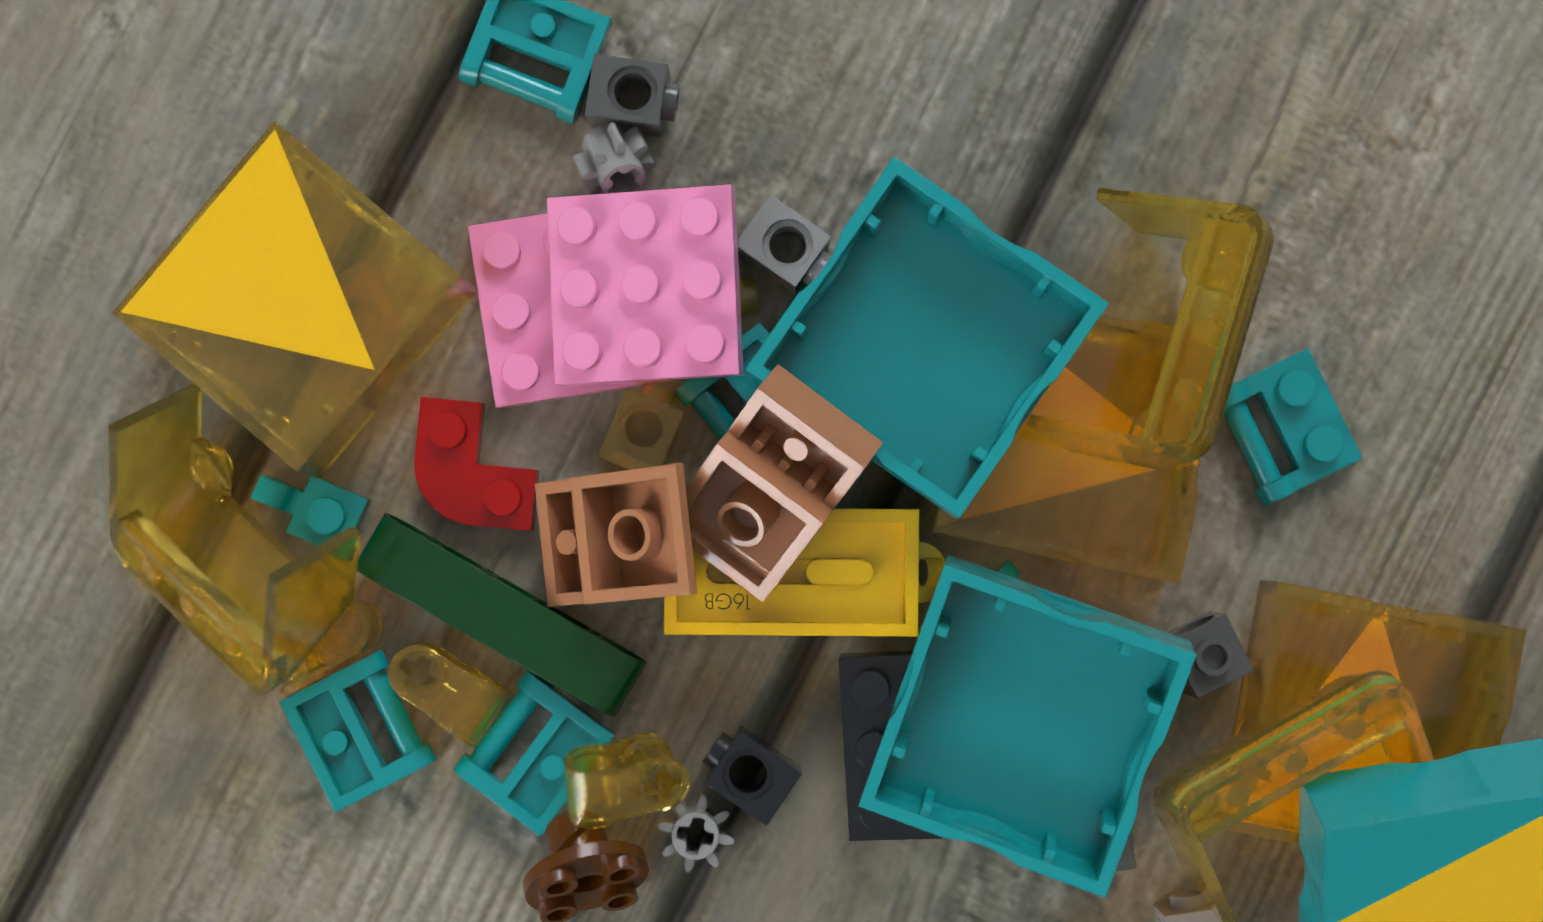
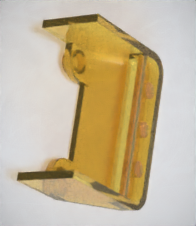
[1027,188,1274,470]
[108,383,361,695]
[1153,670,1434,922]

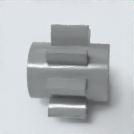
[573,123,655,195]
[657,791,735,872]

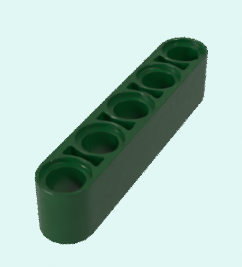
[354,513,647,717]

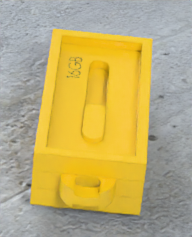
[664,509,945,637]

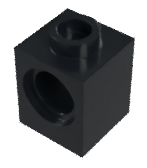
[702,725,802,826]

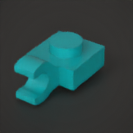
[250,475,371,556]

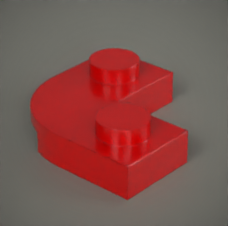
[414,397,540,531]

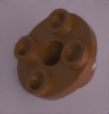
[523,808,649,922]

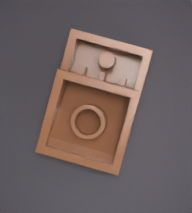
[686,364,883,602]
[535,463,697,607]

